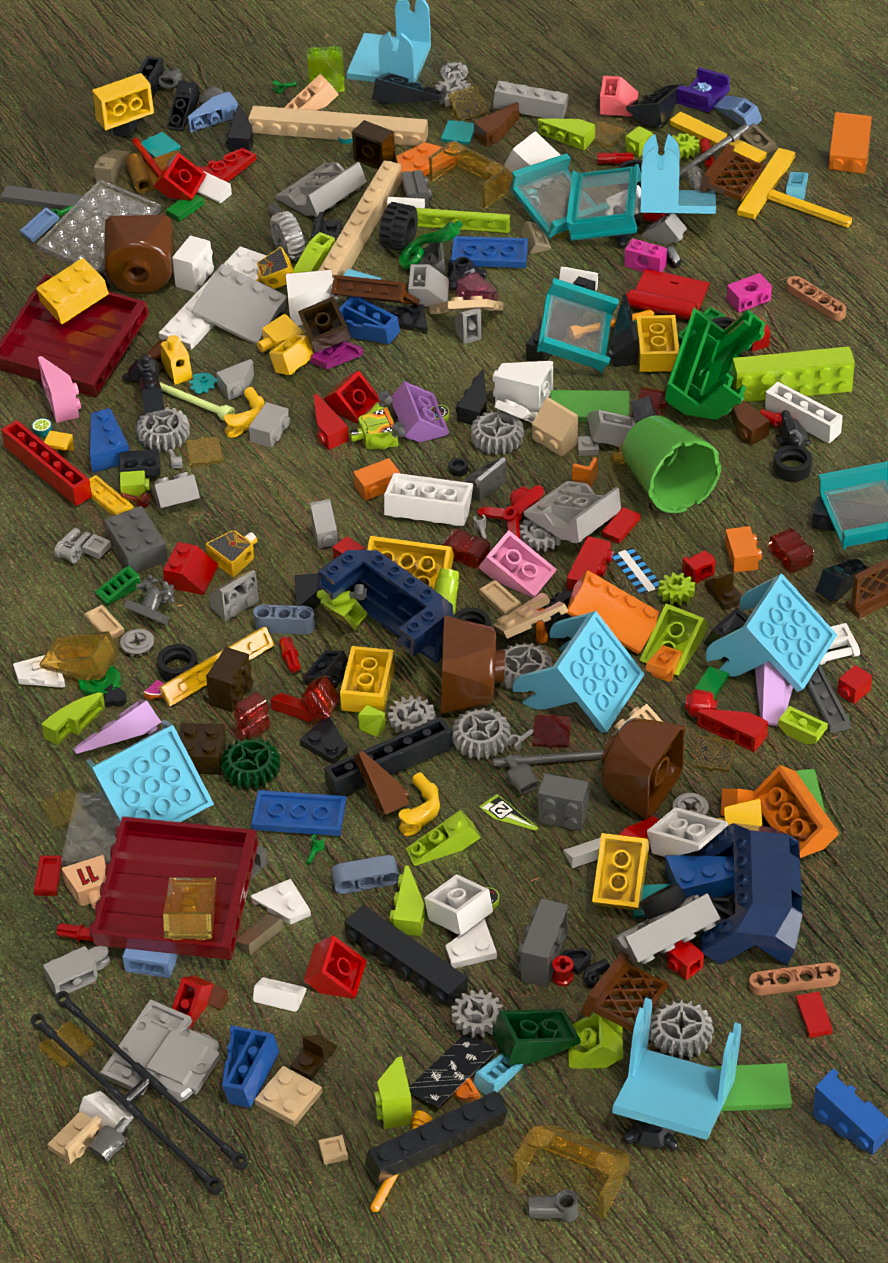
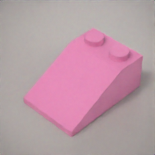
[38,356,81,423]
[478,530,557,598]

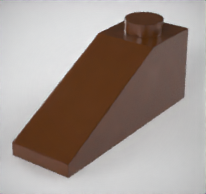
[474,102,519,146]
[729,400,770,446]
[353,751,409,816]

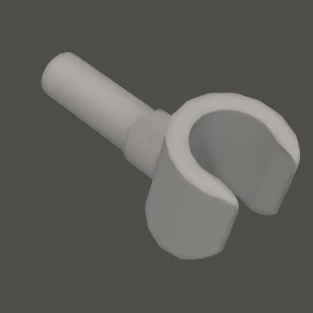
[168,449,183,469]
[474,515,488,542]
[508,729,534,751]

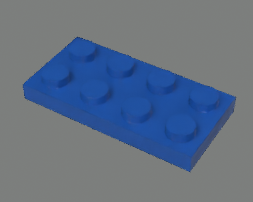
[451,236,528,268]
[251,790,347,836]

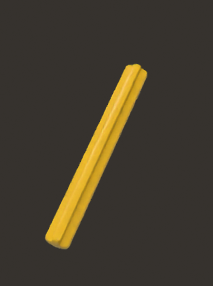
[768,189,852,228]

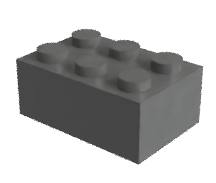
[104,506,168,573]
[518,898,568,987]

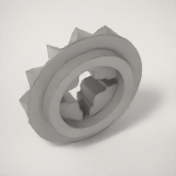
[440,62,468,80]
[120,629,154,657]
[673,793,709,815]

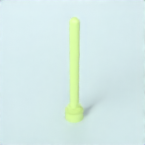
[160,382,235,421]

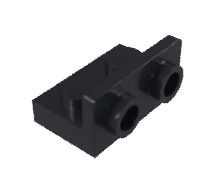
[311,212,342,242]
[302,650,348,694]

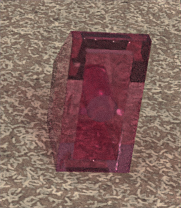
[456,271,498,301]

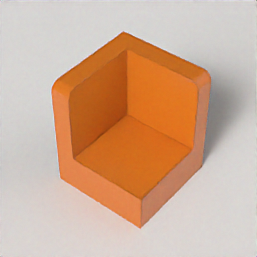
[572,457,598,488]
[721,789,754,816]

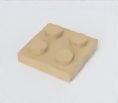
[255,1066,323,1127]

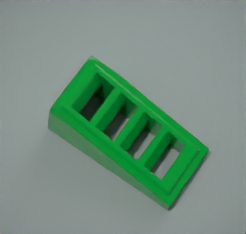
[95,566,141,606]

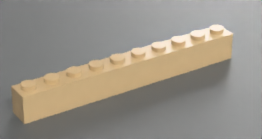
[249,106,428,146]
[318,161,401,278]

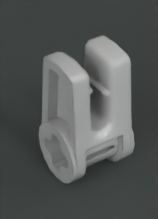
[54,528,91,564]

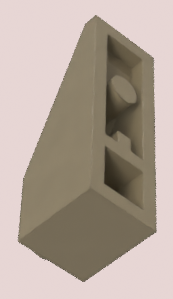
[94,149,130,187]

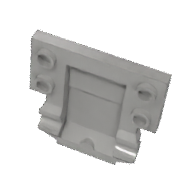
[100,999,221,1102]

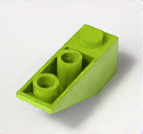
[538,119,595,150]
[293,232,335,273]
[405,810,481,866]
[390,865,425,937]

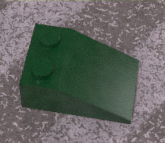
[492,1009,581,1065]

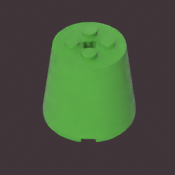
[622,415,721,513]

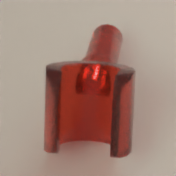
[121,492,151,508]

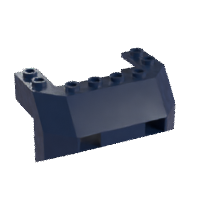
[317,550,454,664]
[700,823,802,966]

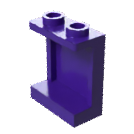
[677,67,730,112]

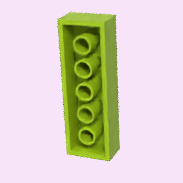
[731,346,855,402]

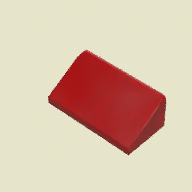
[270,693,320,722]

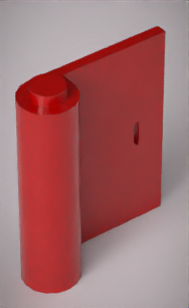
[626,269,710,321]

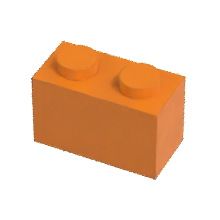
[353,458,400,501]
[725,526,762,573]

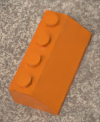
[567,570,659,655]
[753,765,839,858]

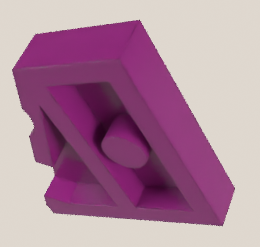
[310,341,364,370]

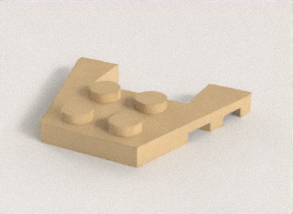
[429,296,504,314]
[493,593,568,639]

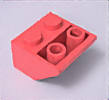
[600,76,638,117]

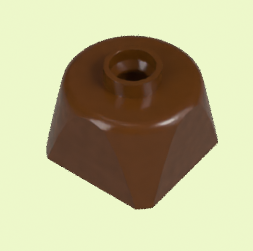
[104,215,175,294]
[441,615,505,713]
[601,717,685,819]

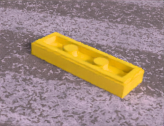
[89,475,133,516]

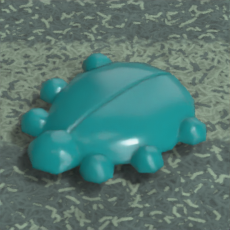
[189,373,217,394]

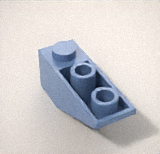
[188,92,238,132]
[714,95,762,127]

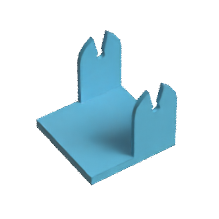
[346,0,431,83]
[641,134,716,214]
[706,573,837,692]
[513,611,645,733]
[86,719,214,823]
[612,998,741,1140]

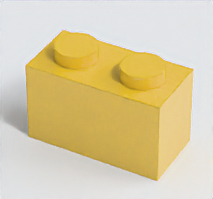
[269,334,313,375]

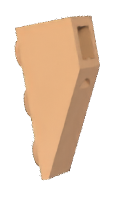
[284,74,339,111]

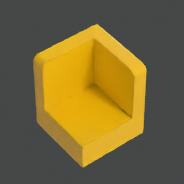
[44,431,74,452]

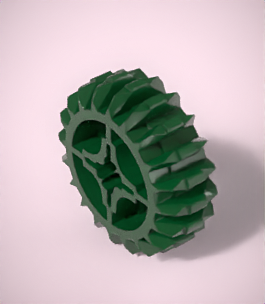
[221,737,280,790]

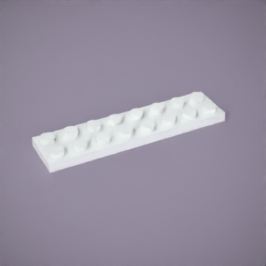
[159,247,267,350]

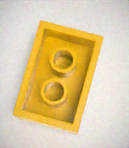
[92,73,154,130]
[36,258,109,324]
[636,315,679,372]
[340,646,395,713]
[592,833,649,911]

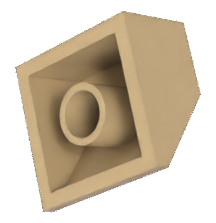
[532,397,578,457]

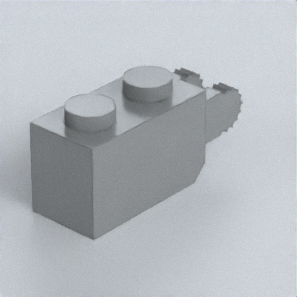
[43,946,110,995]

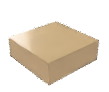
[318,1135,348,1165]

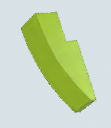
[41,692,105,745]

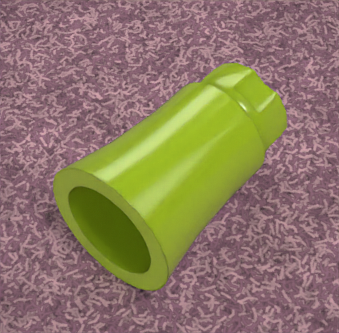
[434,568,459,614]

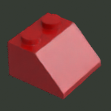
[154,152,207,201]
[323,370,380,424]
[163,542,218,595]
[303,935,367,999]

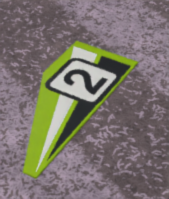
[479,794,539,831]

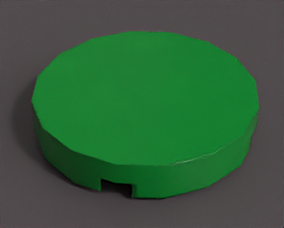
[78,663,121,696]

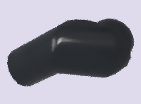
[583,959,610,987]

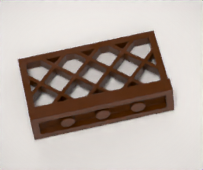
[699,144,766,202]
[331,275,420,305]
[846,558,888,619]
[581,952,669,1032]

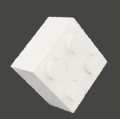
[172,236,214,293]
[424,874,493,935]

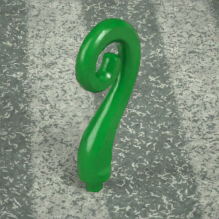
[398,220,463,270]

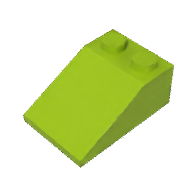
[639,604,709,676]

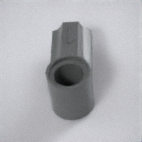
[529,1190,579,1223]

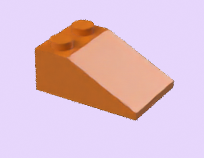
[829,112,872,174]

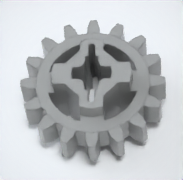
[435,77,472,107]
[520,519,562,552]
[388,695,435,733]
[452,990,503,1038]

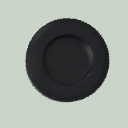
[448,458,469,477]

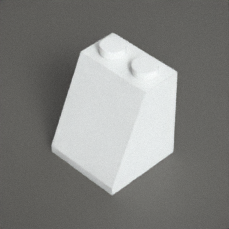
[502,132,560,189]
[286,270,338,326]
[493,361,553,412]

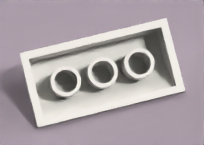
[384,473,473,526]

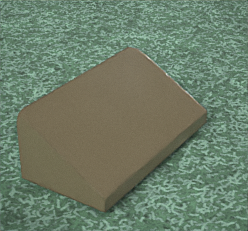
[741,123,779,153]
[521,221,551,254]
[236,914,283,956]

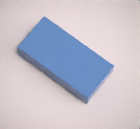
[20,207,59,243]

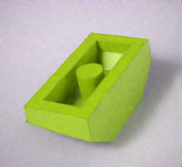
[778,706,828,744]

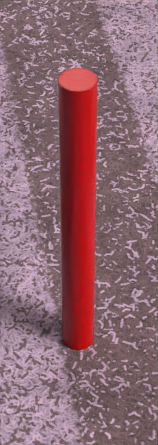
[132,138,162,178]

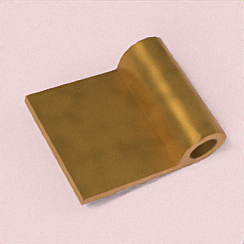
[125,150,178,193]

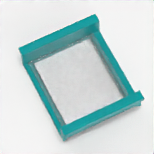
[510,153,610,239]
[566,164,642,241]
[537,278,619,374]
[818,461,888,550]

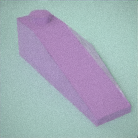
[755,661,793,727]
[72,699,161,754]

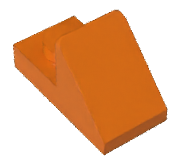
[646,645,682,682]

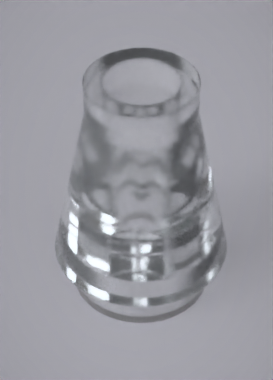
[686,166,704,190]

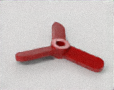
[478,485,544,539]

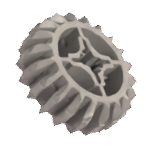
[270,211,306,261]
[136,407,190,452]
[470,409,524,455]
[500,641,553,693]
[452,707,511,761]
[649,999,714,1059]

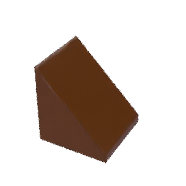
[208,985,229,1011]

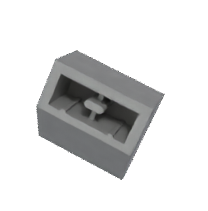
[408,264,449,307]
[587,410,636,447]
[150,472,200,509]
[209,570,259,621]

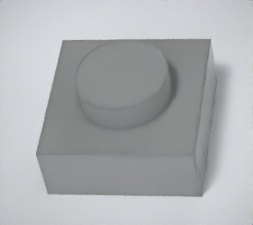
[578,436,599,456]
[82,534,111,559]

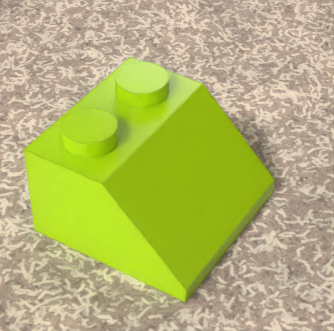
[568,1012,623,1068]
[374,1057,412,1129]

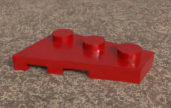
[197,148,257,182]

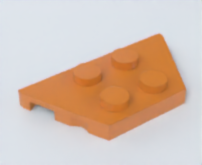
[396,142,460,176]

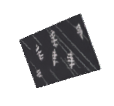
[409,1034,498,1107]

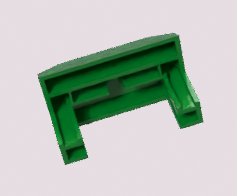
[665,308,766,420]

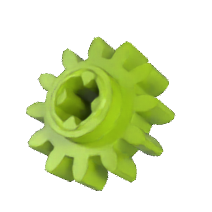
[672,133,699,159]
[658,572,695,605]

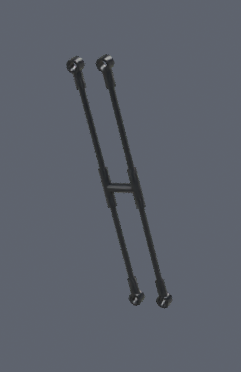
[30,991,248,1195]

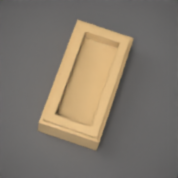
[479,580,521,616]
[84,605,125,642]

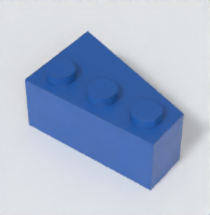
[339,297,400,344]
[90,408,129,473]
[665,855,735,898]
[222,1025,279,1108]
[813,1068,888,1155]

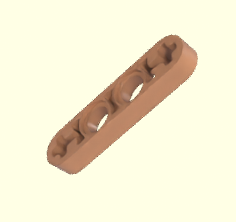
[786,276,846,321]
[749,963,840,995]

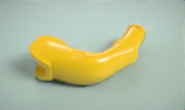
[224,387,265,438]
[399,772,440,837]

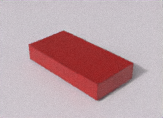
[602,507,641,544]
[34,855,63,896]
[796,991,833,1038]

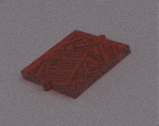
[533,714,571,749]

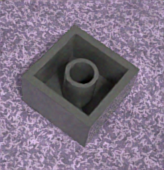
[538,774,589,831]

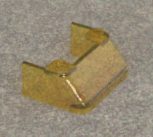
[429,141,513,209]
[512,1124,630,1219]

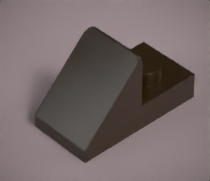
[705,573,742,611]
[290,1035,337,1081]

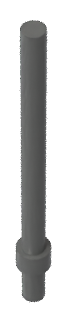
[679,123,749,179]
[493,750,604,767]

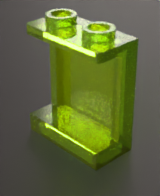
[307,46,345,92]

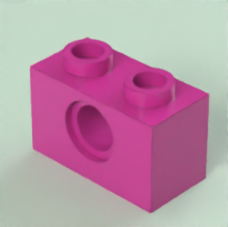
[625,238,667,272]
[726,273,772,313]

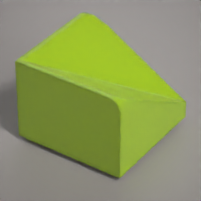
[358,705,386,737]

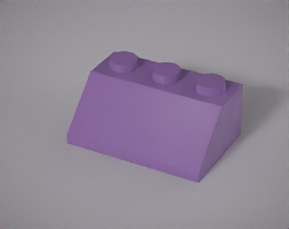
[391,381,449,442]

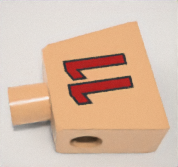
[62,855,106,909]

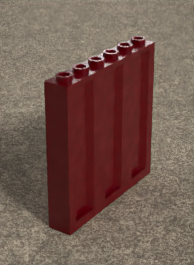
[0,274,149,398]
[90,816,259,960]

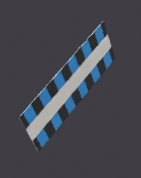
[613,547,659,594]

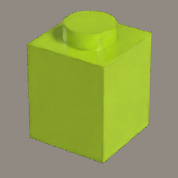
[625,126,653,157]
[120,471,150,500]

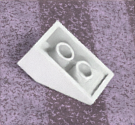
[647,807,728,857]

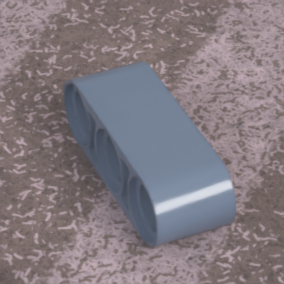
[253,605,315,634]
[331,855,400,894]

